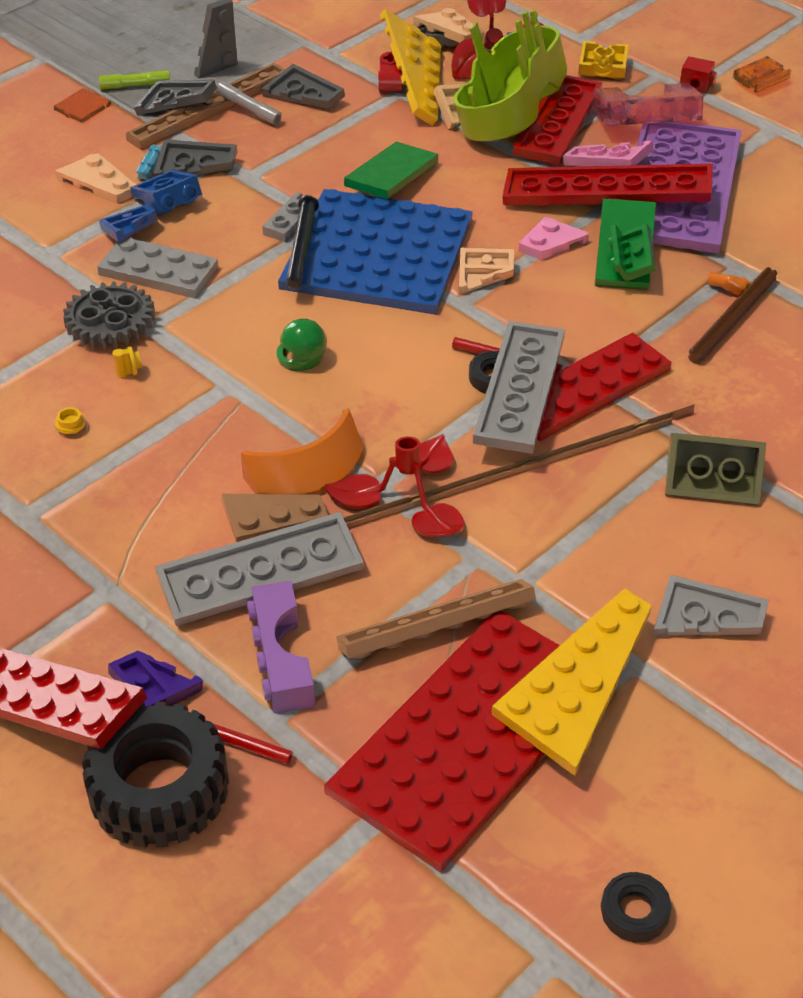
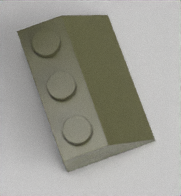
[665,433,767,505]

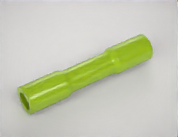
[99,70,170,90]

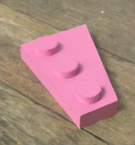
[563,140,653,167]

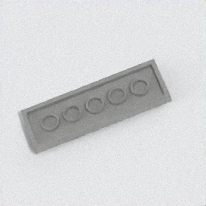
[473,321,565,454]
[155,512,364,626]

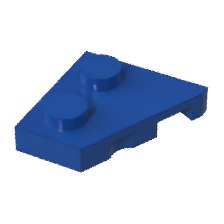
[99,204,158,242]

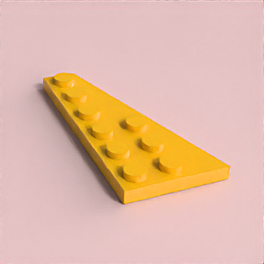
[380,9,441,126]
[492,588,652,776]

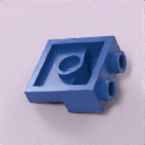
[130,170,202,215]

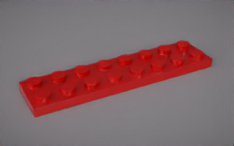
[502,163,713,206]

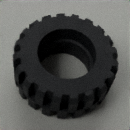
[82,702,229,848]

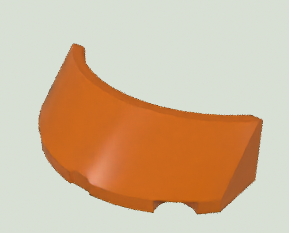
[241,408,364,495]

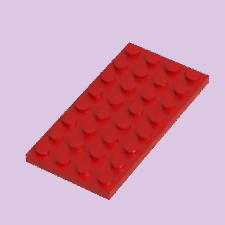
[324,610,560,873]

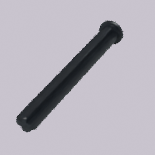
[286,195,319,289]

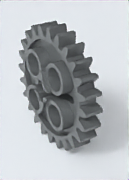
[63,281,155,349]

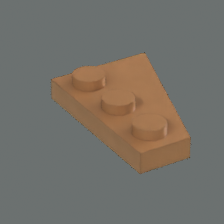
[222,494,328,542]

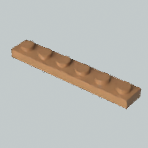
[336,579,536,659]

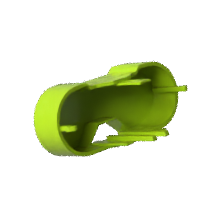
[454,10,568,141]

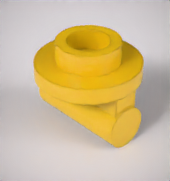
[112,347,142,378]

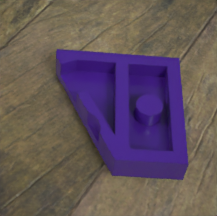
[108,651,203,706]

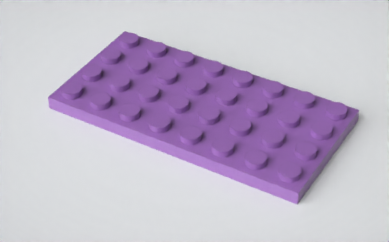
[637,117,742,253]

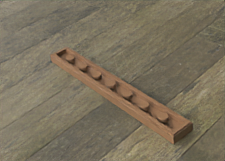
[125,63,286,150]

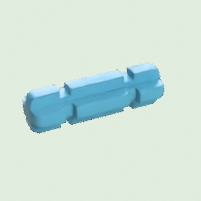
[136,144,162,181]

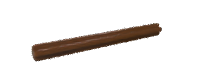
[688,267,777,363]

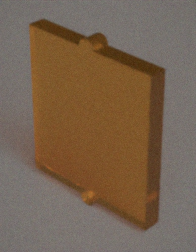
[54,88,111,123]

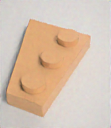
[413,8,485,43]
[55,153,136,204]

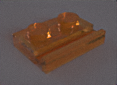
[733,56,791,93]

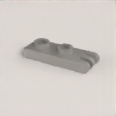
[262,192,319,242]

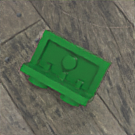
[608,223,656,282]

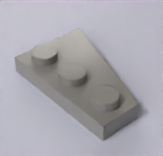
[653,575,769,636]

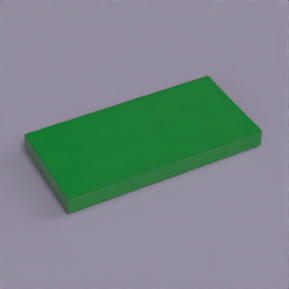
[344,141,439,199]
[595,199,656,289]

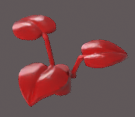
[451,0,545,80]
[325,434,464,537]

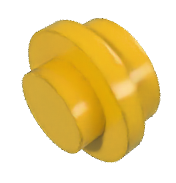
[55,407,85,434]

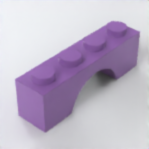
[247,581,315,713]

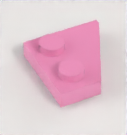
[519,217,589,260]

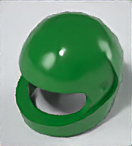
[276,318,327,371]

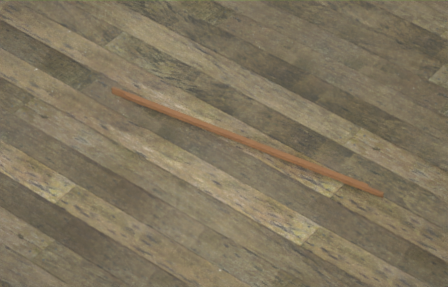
[343,404,695,529]

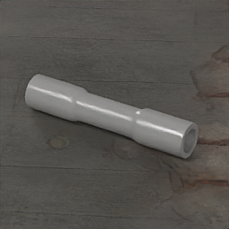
[216,81,282,125]

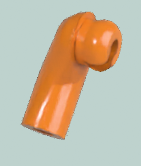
[707,272,750,296]

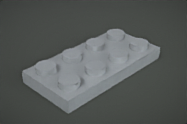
[97,237,219,299]

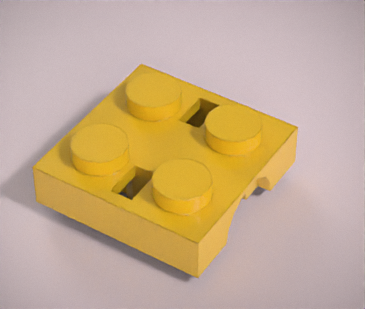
[578,41,629,79]

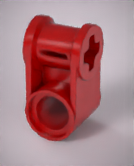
[378,52,402,92]

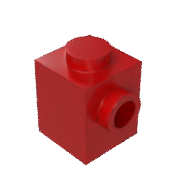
[679,56,717,94]

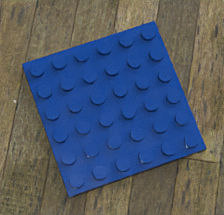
[278,189,473,315]

